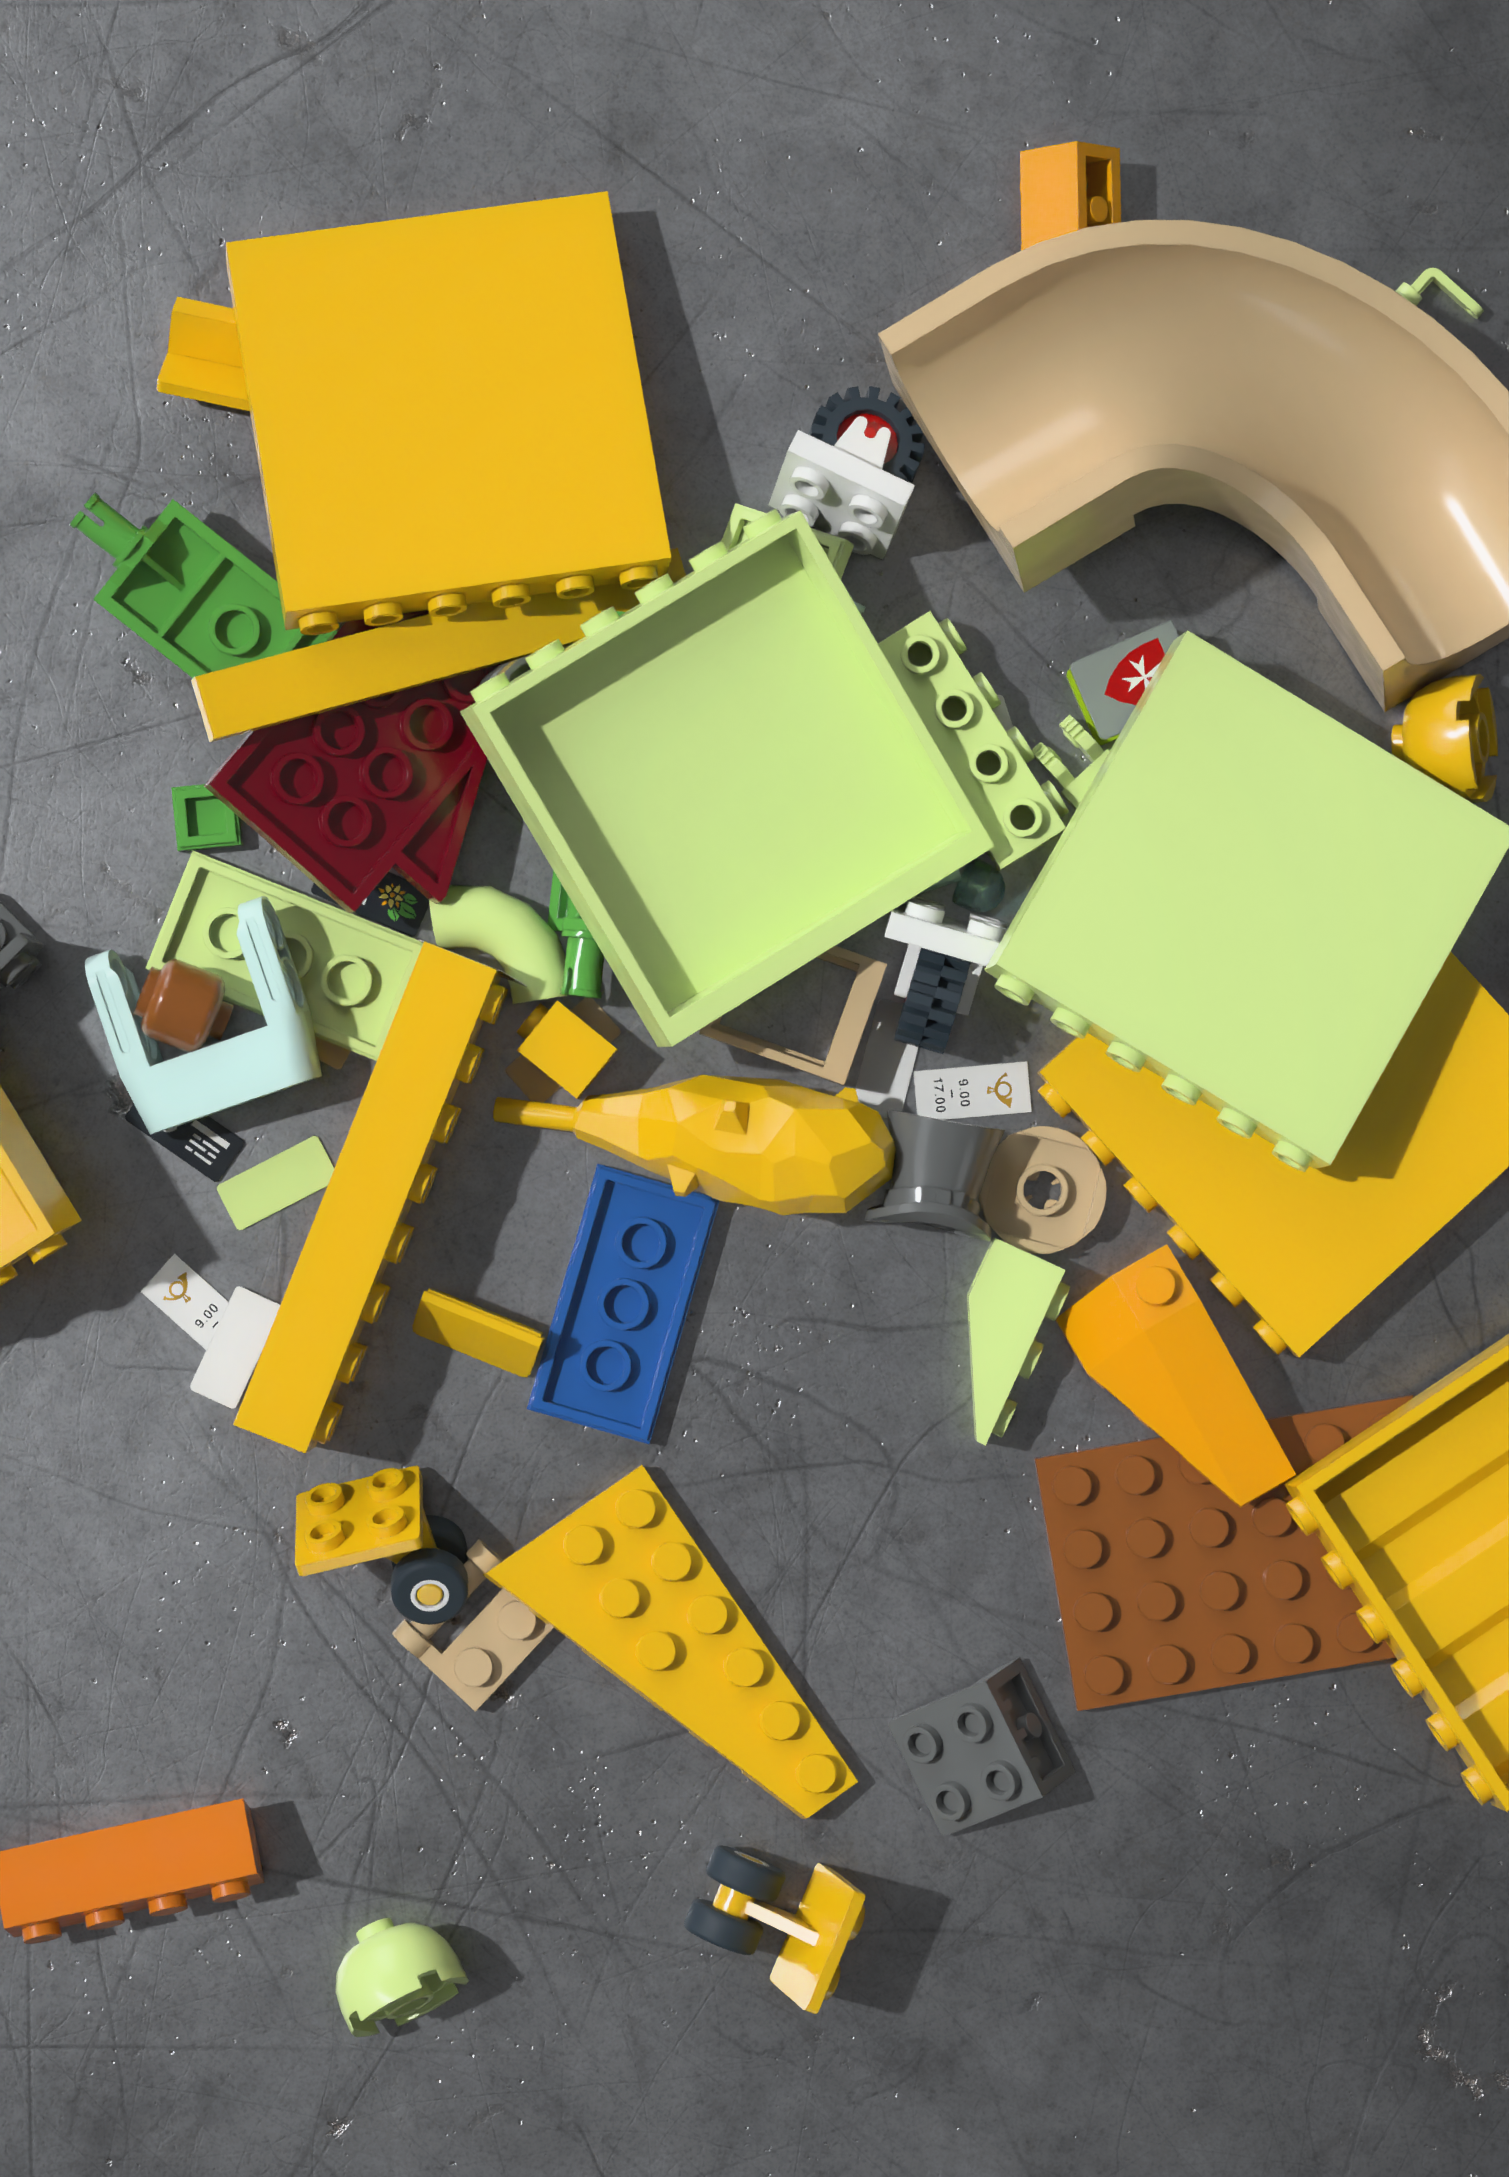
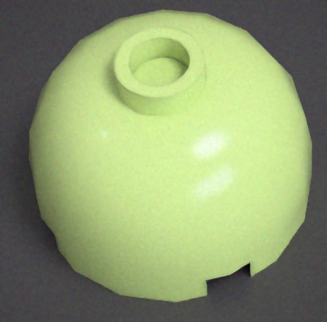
[336,1918,469,2037]

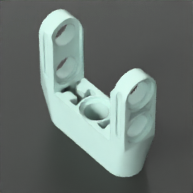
[85,896,322,1135]

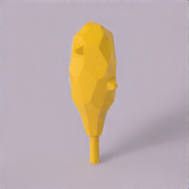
[493,1075,896,1215]

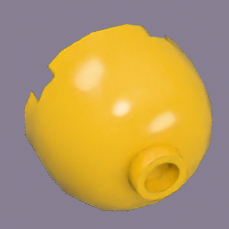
[1391,674,1498,803]

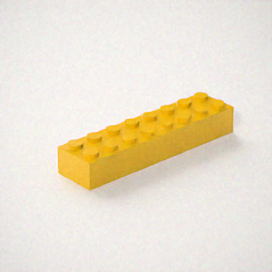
[233,941,508,1454]

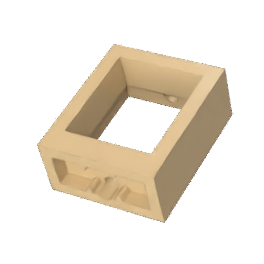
[699,946,887,1086]

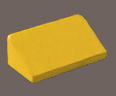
[412,1287,546,1377]

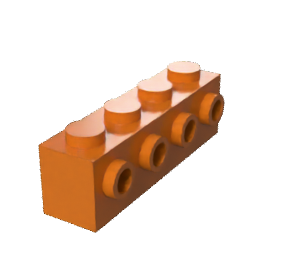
[0,1798,265,1944]

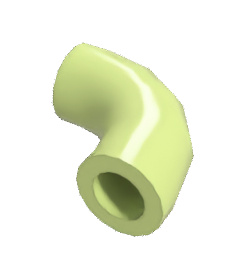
[429,885,567,1004]

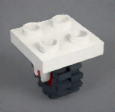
[768,386,925,560]
[884,896,1007,1054]

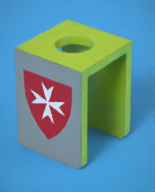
[1066,620,1179,746]

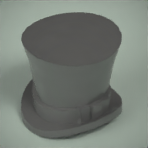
[865,1110,1005,1241]

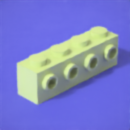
[878,611,1069,872]

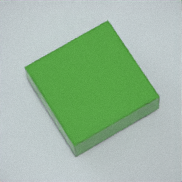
[171,784,243,852]

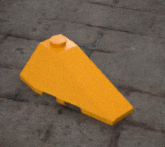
[1055,1244,1296,1508]

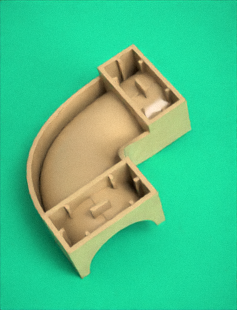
[878,220,1509,712]

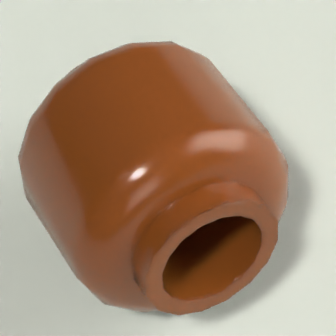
[133,959,234,1053]

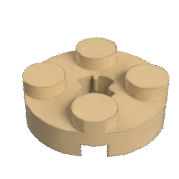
[979,1126,1107,1254]

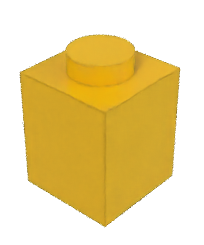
[516,1000,618,1099]

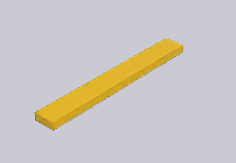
[191,548,686,742]

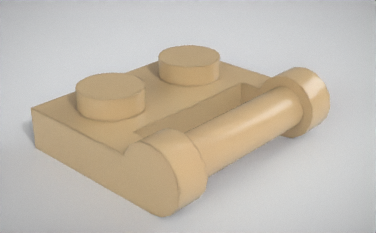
[392,1539,554,1712]

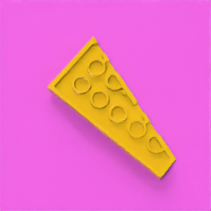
[483,1465,858,1819]

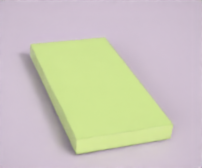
[145,851,423,1061]

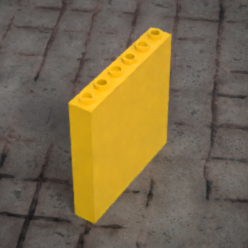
[226,191,672,635]
[1037,951,1509,1357]

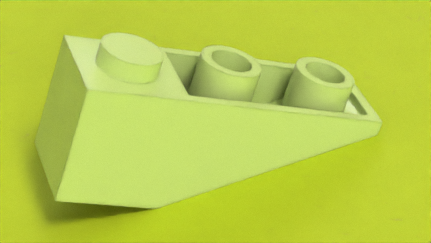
[967,1237,1070,1445]

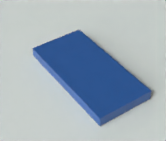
[527,1164,720,1444]

